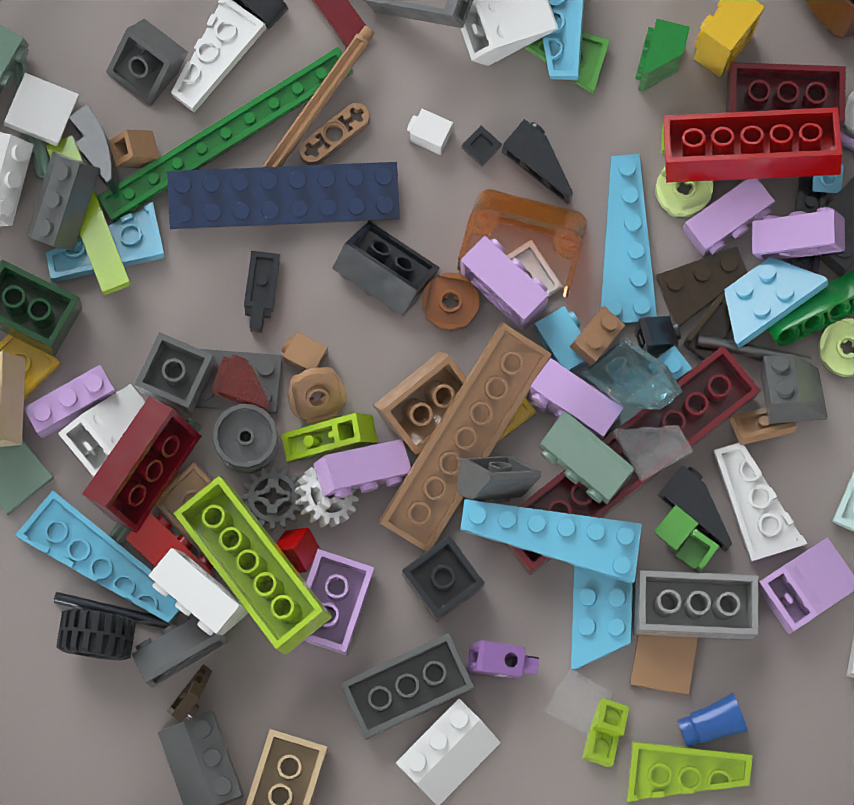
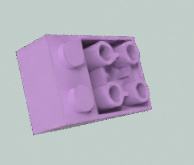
[758,537,854,635]

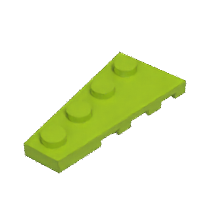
[626,741,753,802]

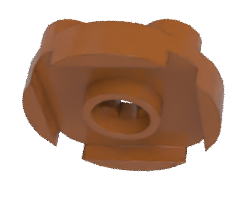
[422,273,479,331]

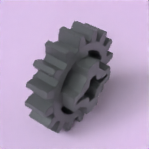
[241,466,303,531]

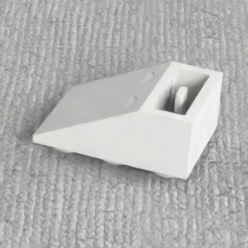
[461,0,559,66]
[58,384,145,477]

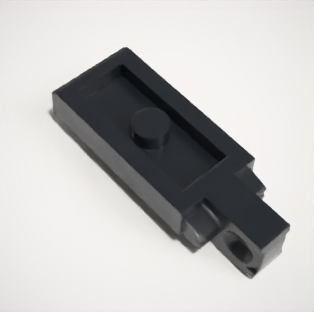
[244,251,280,333]

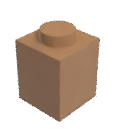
[109,129,160,168]
[281,332,328,372]

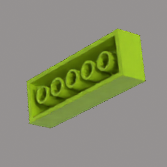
[174,475,332,655]

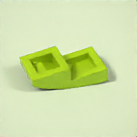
[582,698,629,767]

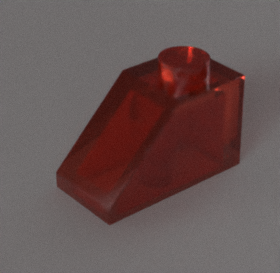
[211,355,270,413]

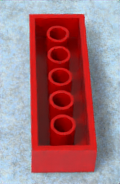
[664,107,842,183]

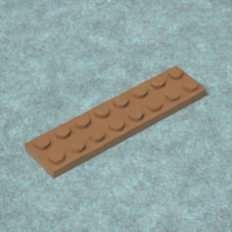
[378,322,551,552]

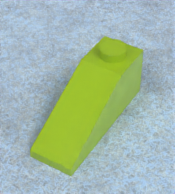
[282,412,378,462]

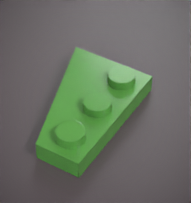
[523,32,610,95]

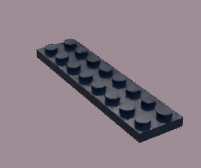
[167,162,400,230]

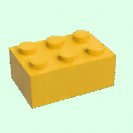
[693,0,765,78]

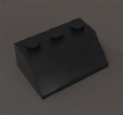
[332,221,440,316]

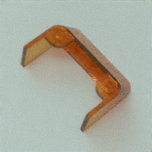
[457,189,587,298]

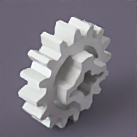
[295,467,359,528]

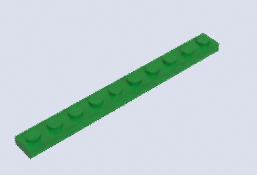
[97,47,353,223]

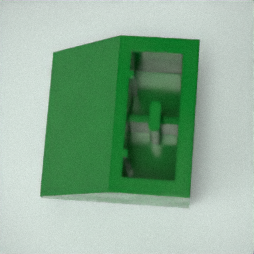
[635,19,690,91]

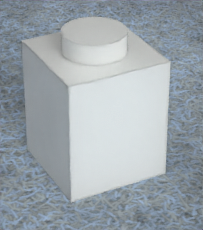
[407,109,453,155]

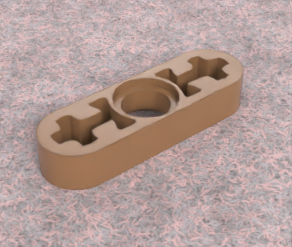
[299,103,369,165]

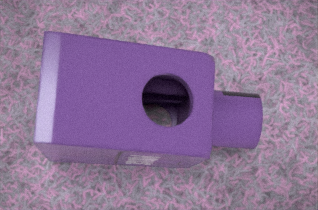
[467,640,539,679]

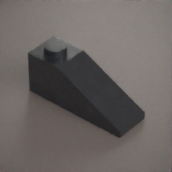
[502,119,573,205]
[658,465,732,552]

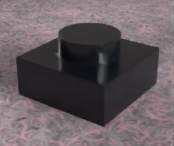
[461,125,502,167]

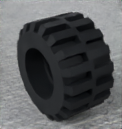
[56,609,136,661]

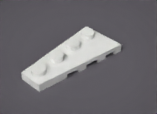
[171,0,267,113]
[713,443,807,562]

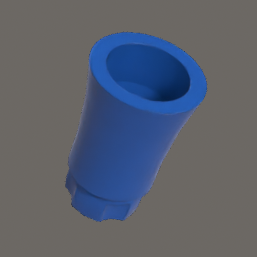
[677,692,748,747]

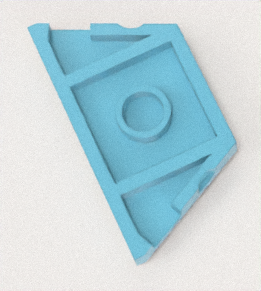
[724,257,828,349]
[571,566,634,670]

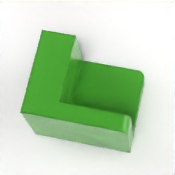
[654,505,699,554]
[675,529,719,573]

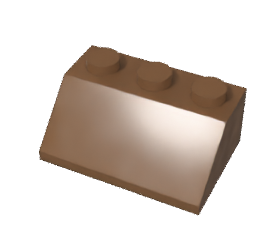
[373,351,466,455]

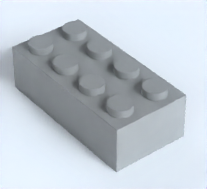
[634,570,758,640]

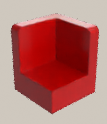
[276,527,320,573]

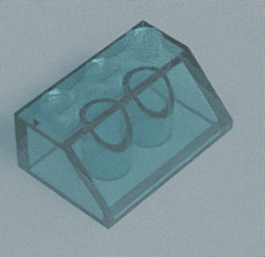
[580,337,683,410]

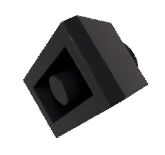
[634,316,681,359]

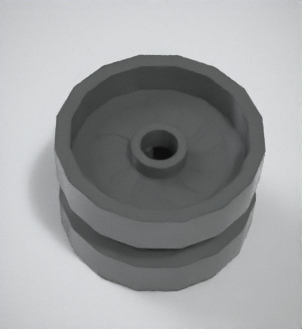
[213,404,279,474]

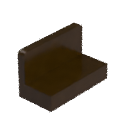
[683,294,732,361]

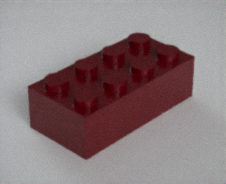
[726,62,846,130]
[82,397,202,533]

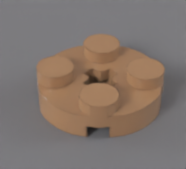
[287,367,347,424]

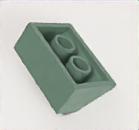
[539,411,635,504]

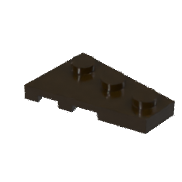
[656,247,747,327]
[167,664,212,723]

